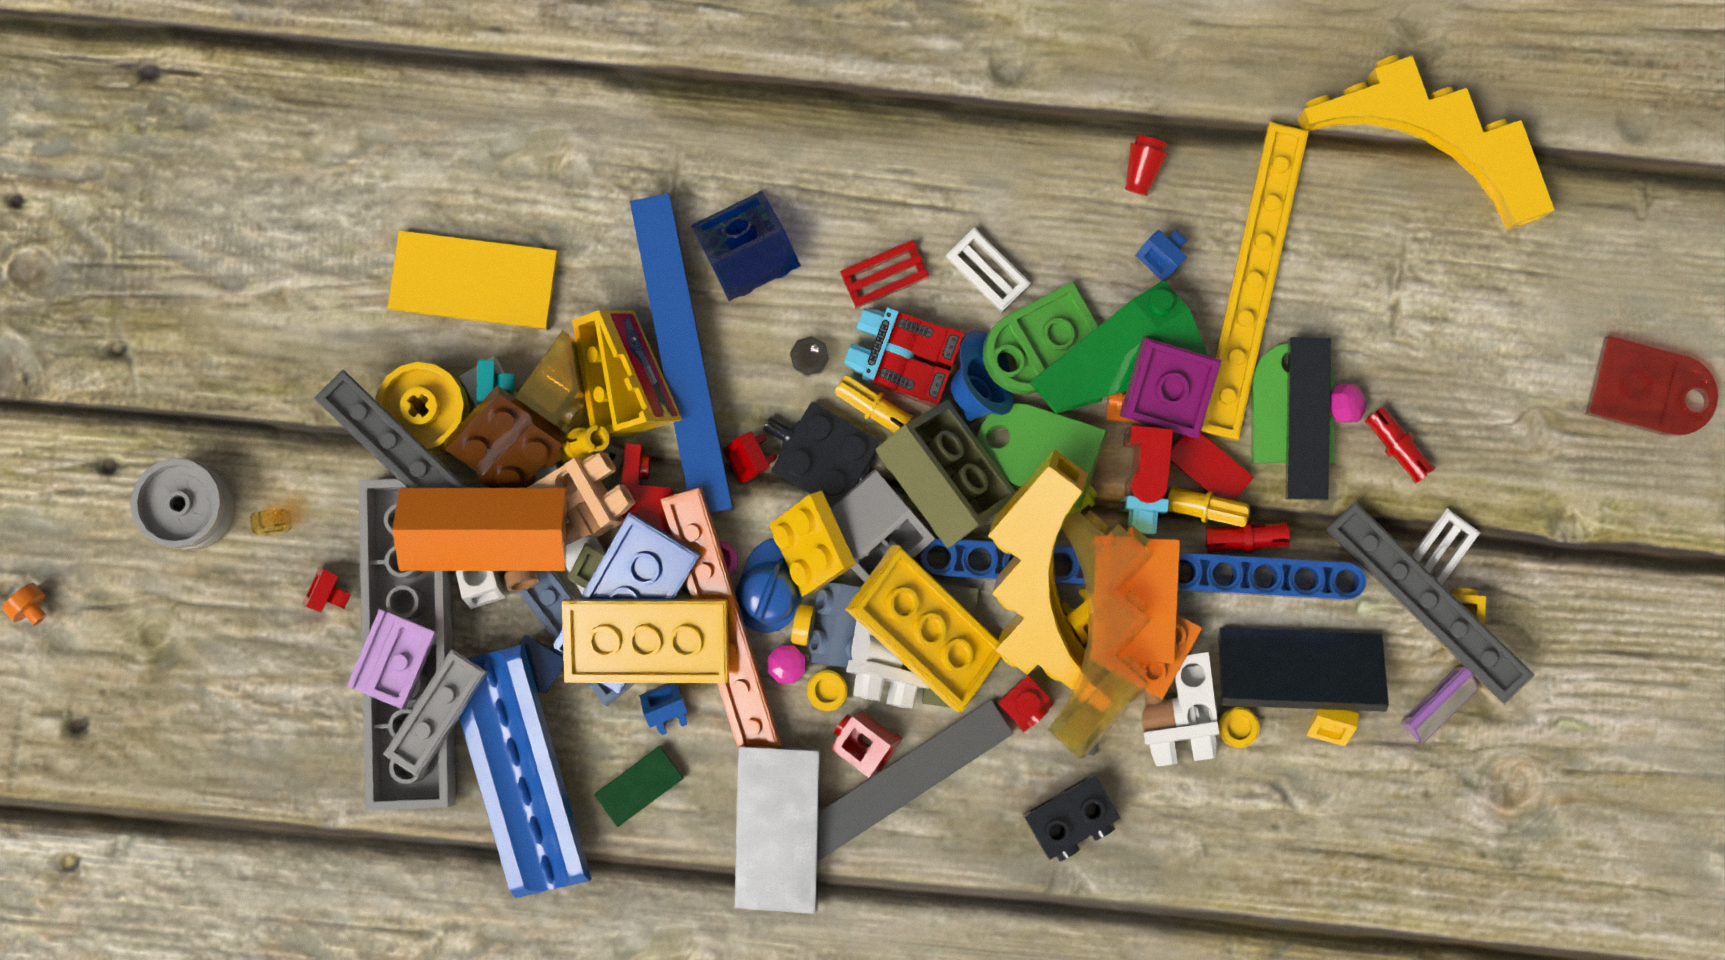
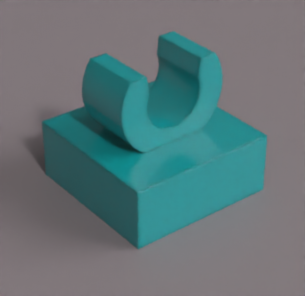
[476,360,515,404]

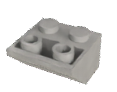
[830,469,935,582]

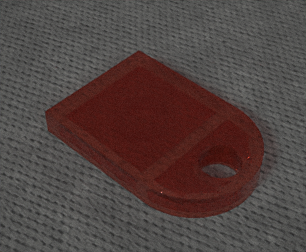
[1585,336,1718,437]

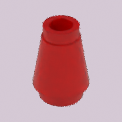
[1124,134,1168,196]

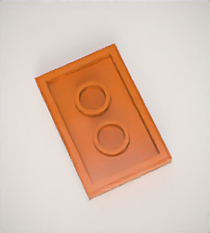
[1091,536,1181,664]

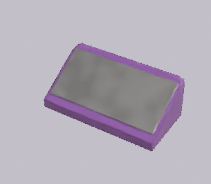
[1401,667,1478,744]

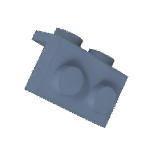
[809,583,861,668]

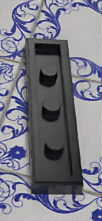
[1285,337,1331,501]

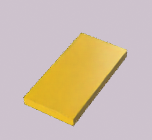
[387,231,559,331]
[845,545,1001,713]
[562,599,729,683]

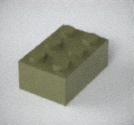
[875,400,1016,549]

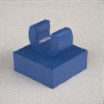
[1135,229,1188,281]
[639,683,687,735]

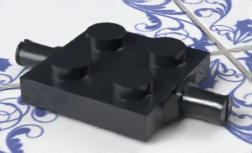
[763,401,889,507]

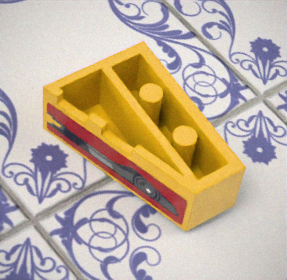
[572,310,682,438]

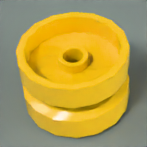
[375,362,473,456]

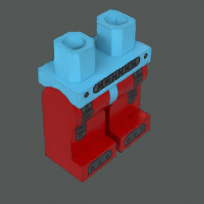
[843,307,964,408]
[1119,425,1173,536]

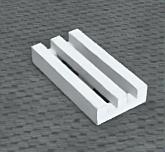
[946,227,1031,313]
[1411,508,1480,585]

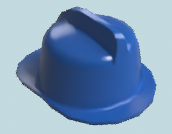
[950,330,1013,421]
[735,539,802,633]

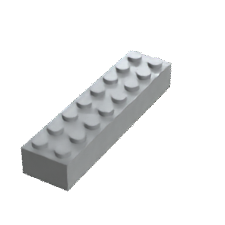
[358,479,457,810]

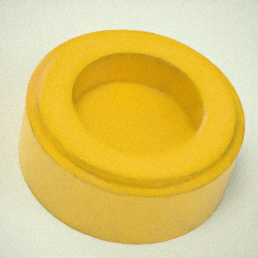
[791,604,814,646]
[807,670,848,711]
[1218,707,1260,748]

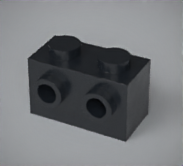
[1022,774,1121,862]

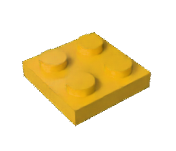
[769,490,856,597]

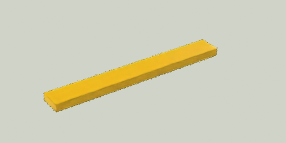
[1200,122,1309,441]

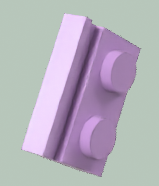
[347,609,437,709]

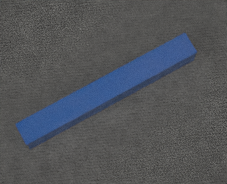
[630,193,734,513]

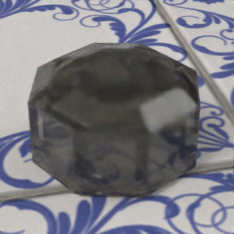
[790,336,830,378]

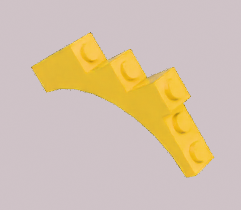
[1298,55,1555,231]
[988,449,1117,712]

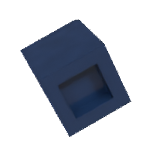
[519,635,564,694]

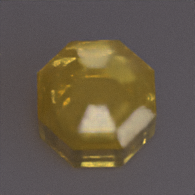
[250,509,292,537]

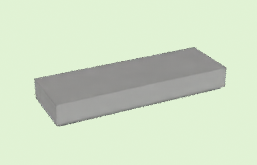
[383,649,488,777]

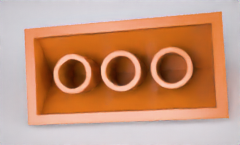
[392,488,566,571]

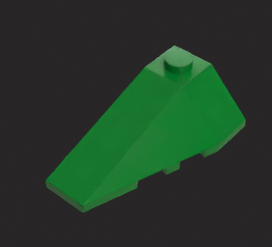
[1031,280,1208,414]

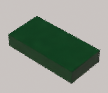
[593,745,684,827]

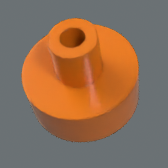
[2,583,47,626]

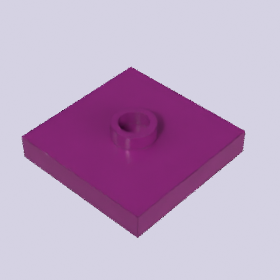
[1119,337,1222,439]

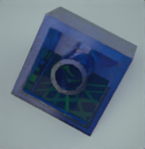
[691,191,801,301]

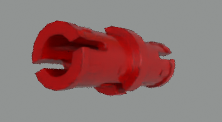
[1364,405,1436,484]
[1205,521,1290,553]

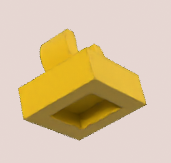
[1062,589,1094,645]
[1306,709,1359,747]

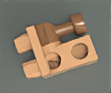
[527,452,635,546]

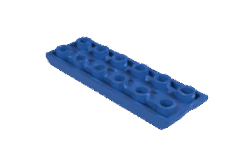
[459,643,592,898]

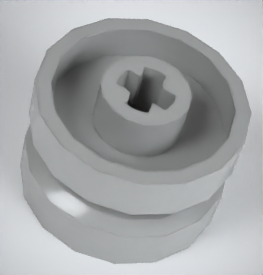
[130,458,235,551]

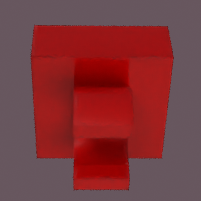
[722,431,777,485]
[302,566,351,613]

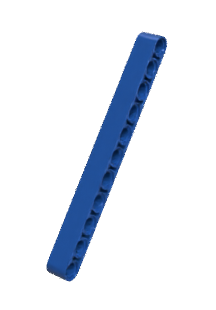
[920,539,1366,601]

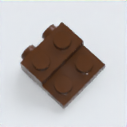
[444,385,563,488]

